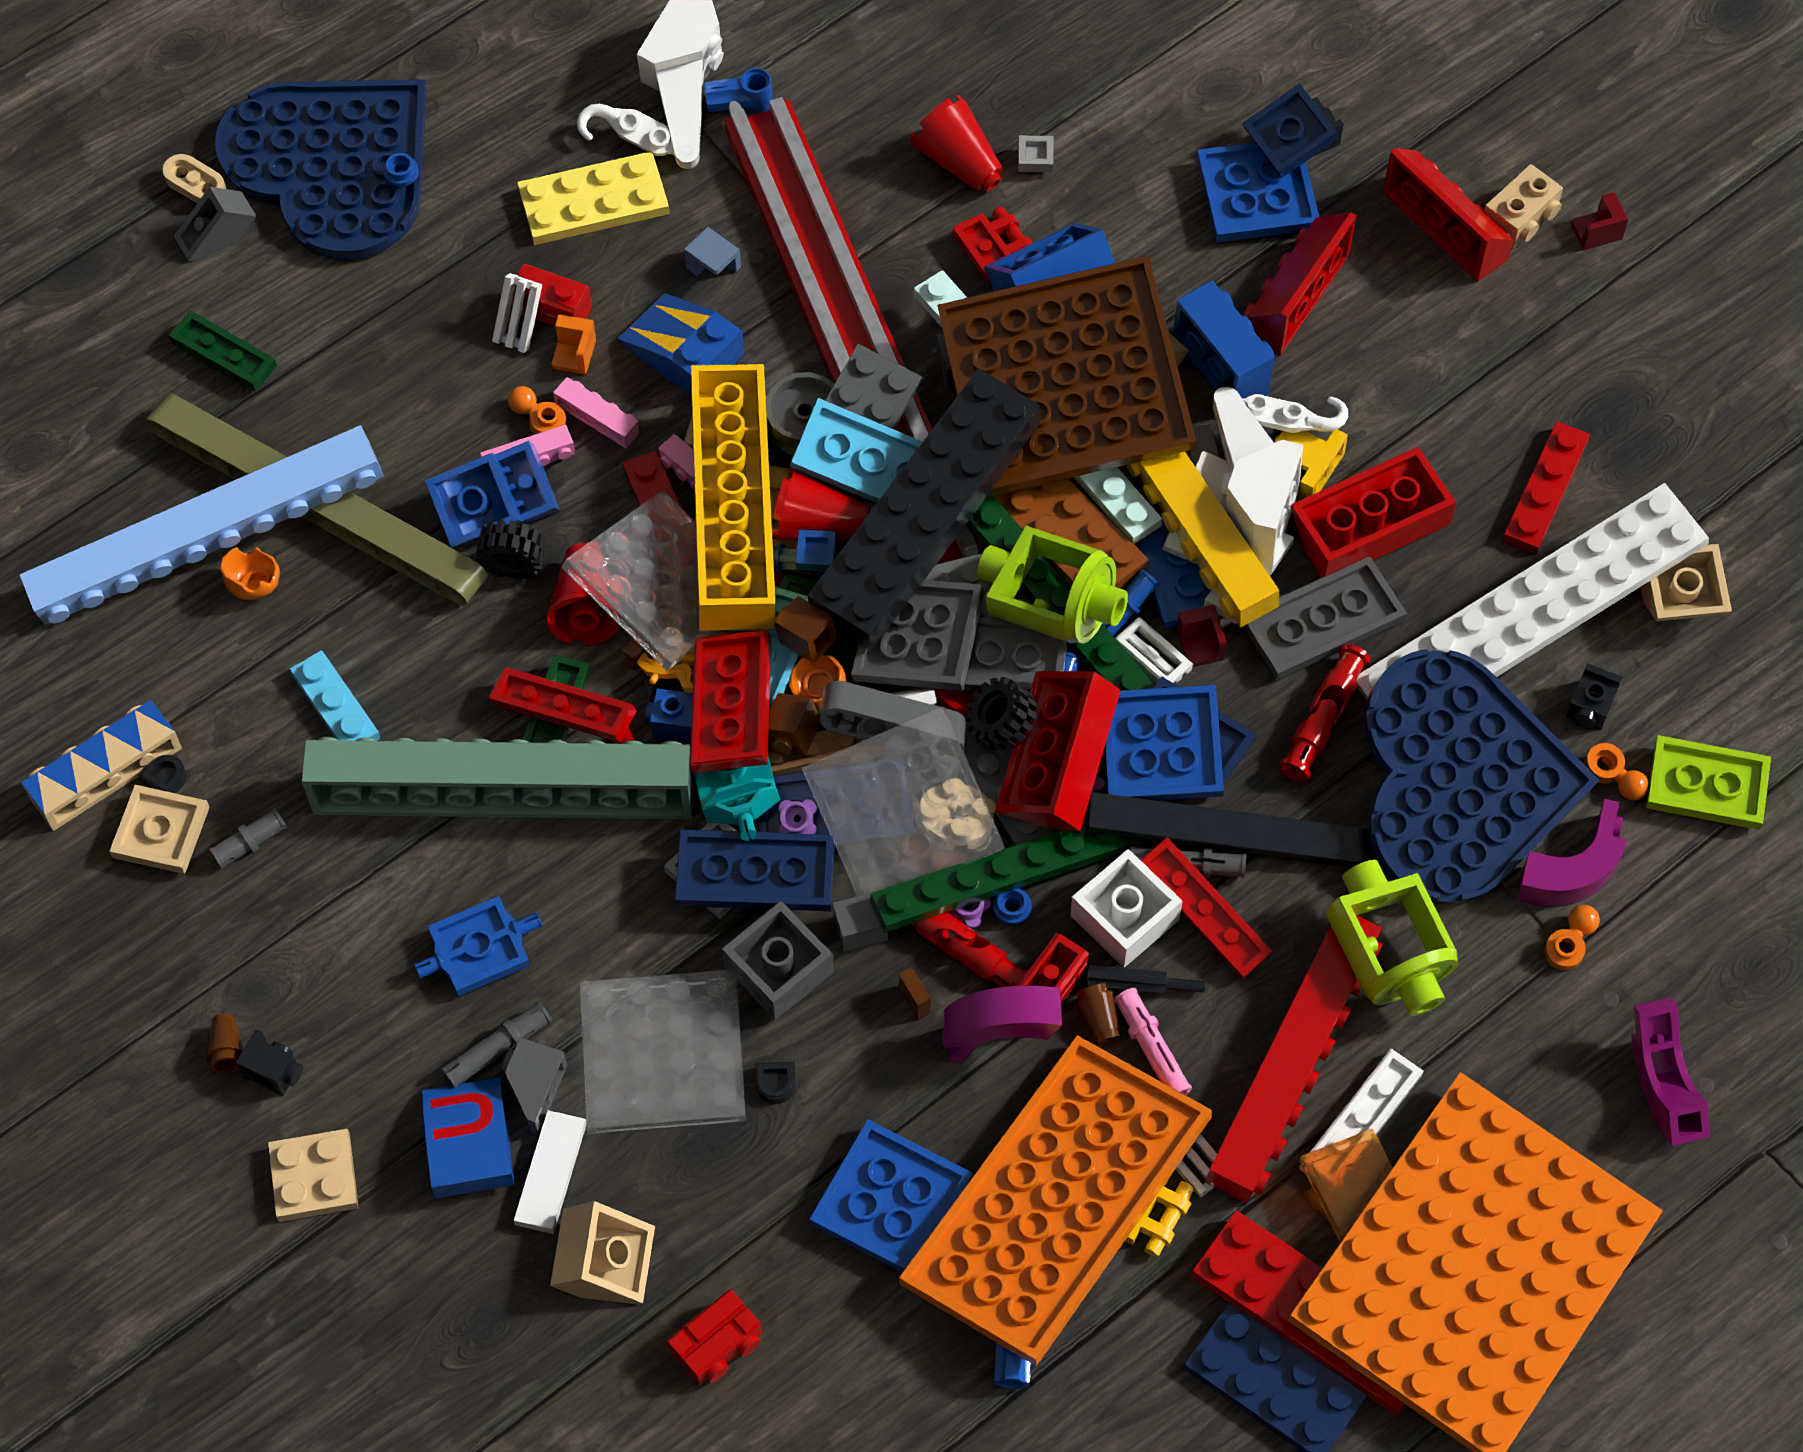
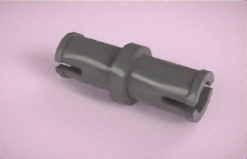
[209,807,288,869]

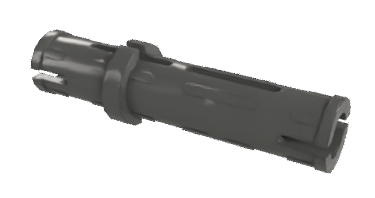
[1131,846,1246,879]
[441,1001,553,1088]

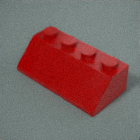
[1382,148,1513,282]
[1243,212,1357,356]
[1291,447,1456,578]
[995,671,1121,831]

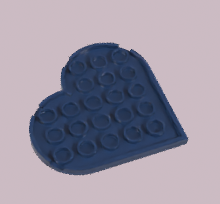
[215,79,427,259]
[1365,649,1600,904]

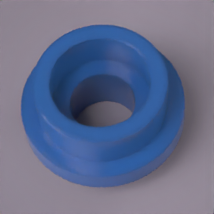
[383,153,419,187]
[993,888,1032,925]

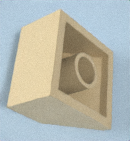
[1640,544,1732,621]
[550,1201,655,1304]

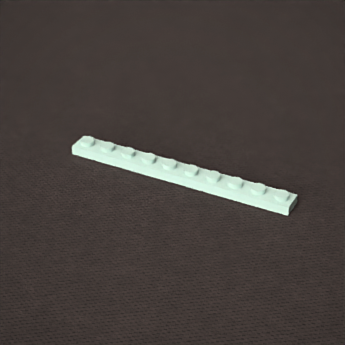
[914,270,1162,544]

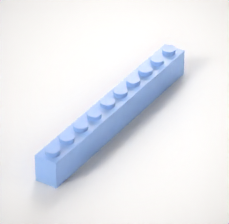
[20,425,384,625]

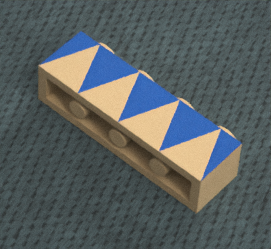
[21,700,182,831]

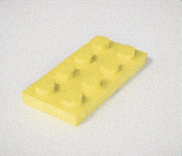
[518,152,670,245]

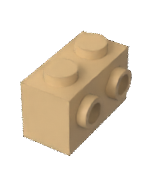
[1484,164,1563,249]

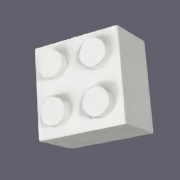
[1070,849,1182,968]

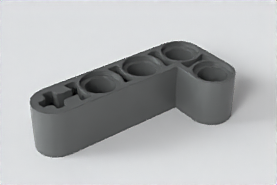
[820,681,966,785]

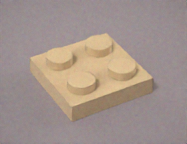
[109,785,210,874]
[268,1129,359,1222]

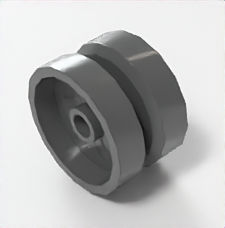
[766,372,834,463]

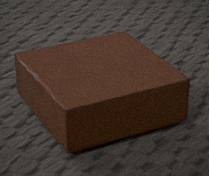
[899,968,931,1020]

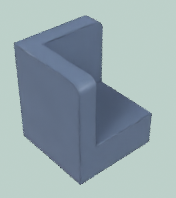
[685,227,741,276]

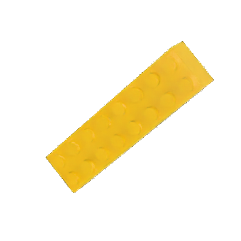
[691,364,775,631]

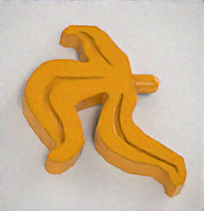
[637,644,695,693]

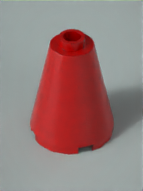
[910,95,1003,192]
[772,467,871,542]
[547,543,621,646]

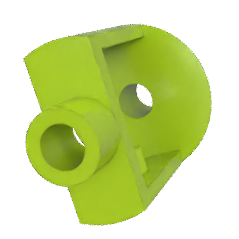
[977,526,1128,644]
[1325,860,1459,1016]

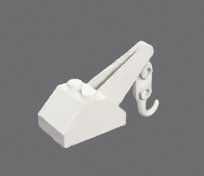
[577,0,724,169]
[1213,387,1348,574]

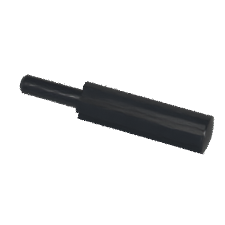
[1085,964,1206,995]

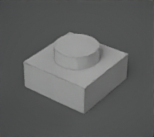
[1018,135,1054,172]

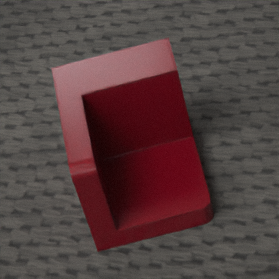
[1571,192,1628,250]
[1176,604,1227,667]

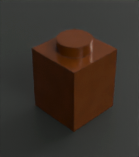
[774,596,838,664]
[768,693,821,756]

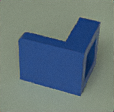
[796,530,837,571]

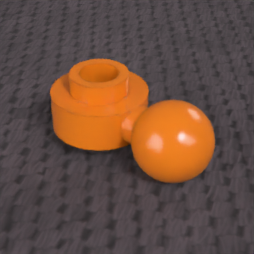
[508,386,566,435]
[1584,743,1649,801]
[1545,905,1600,971]

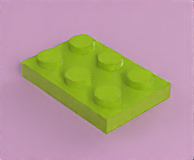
[1646,735,1771,830]

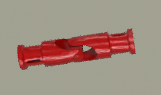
[1278,644,1371,783]
[912,912,1029,987]

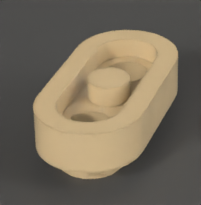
[163,154,226,203]

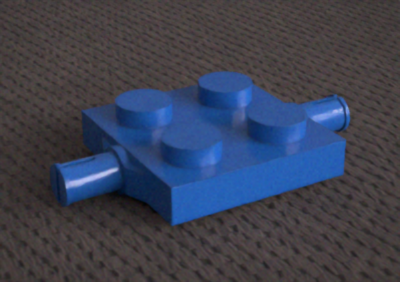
[414,896,543,997]

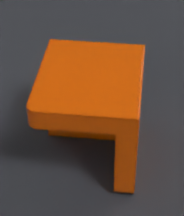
[552,314,596,375]

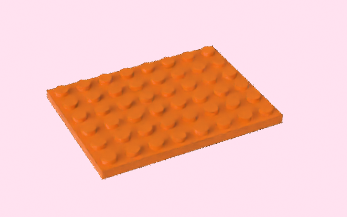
[1288,1072,1663,1452]

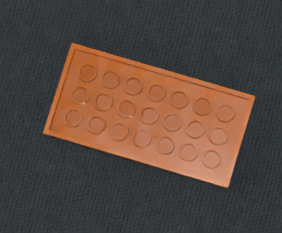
[899,1035,1212,1366]

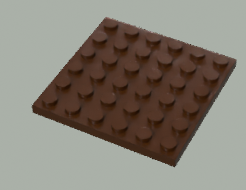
[937,255,1197,497]

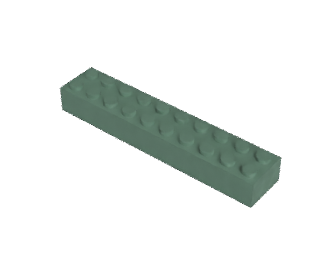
[302,737,694,819]

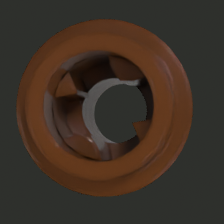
[1076,983,1120,1045]
[206,1013,244,1075]

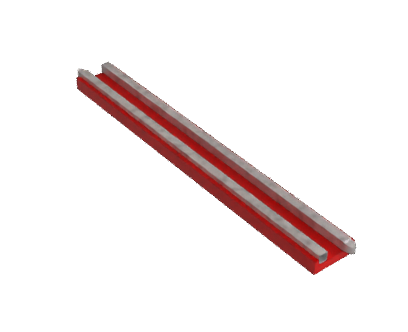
[724,97,984,564]

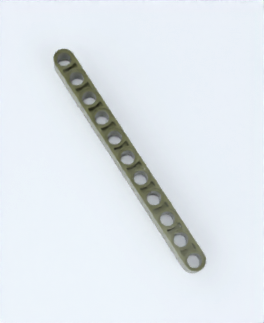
[145,393,488,606]

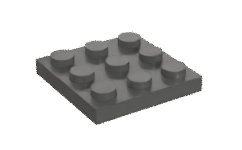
[851,580,985,691]

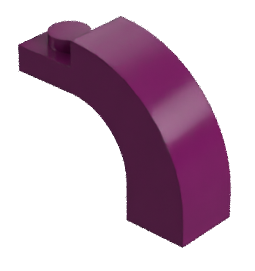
[1516,798,1628,907]
[942,986,1062,1063]
[1631,997,1710,1146]

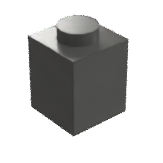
[832,892,888,952]

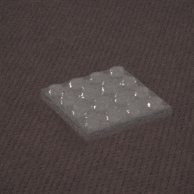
[562,490,720,671]
[802,706,1005,896]
[580,970,746,1134]

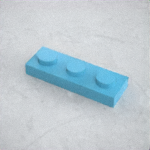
[290,650,381,741]

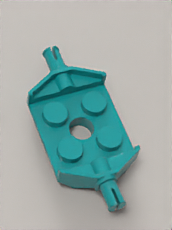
[694,756,781,841]

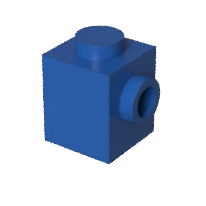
[645,688,693,744]

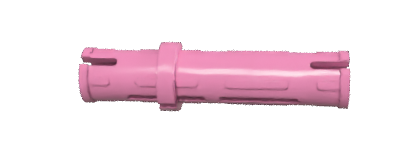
[1114,988,1192,1095]

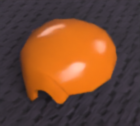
[219,547,280,600]
[789,655,846,710]

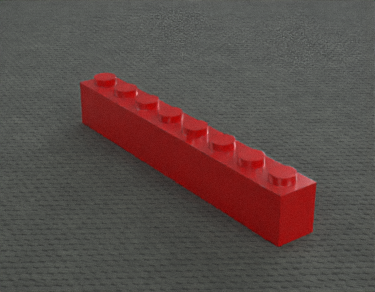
[1204,915,1383,1204]

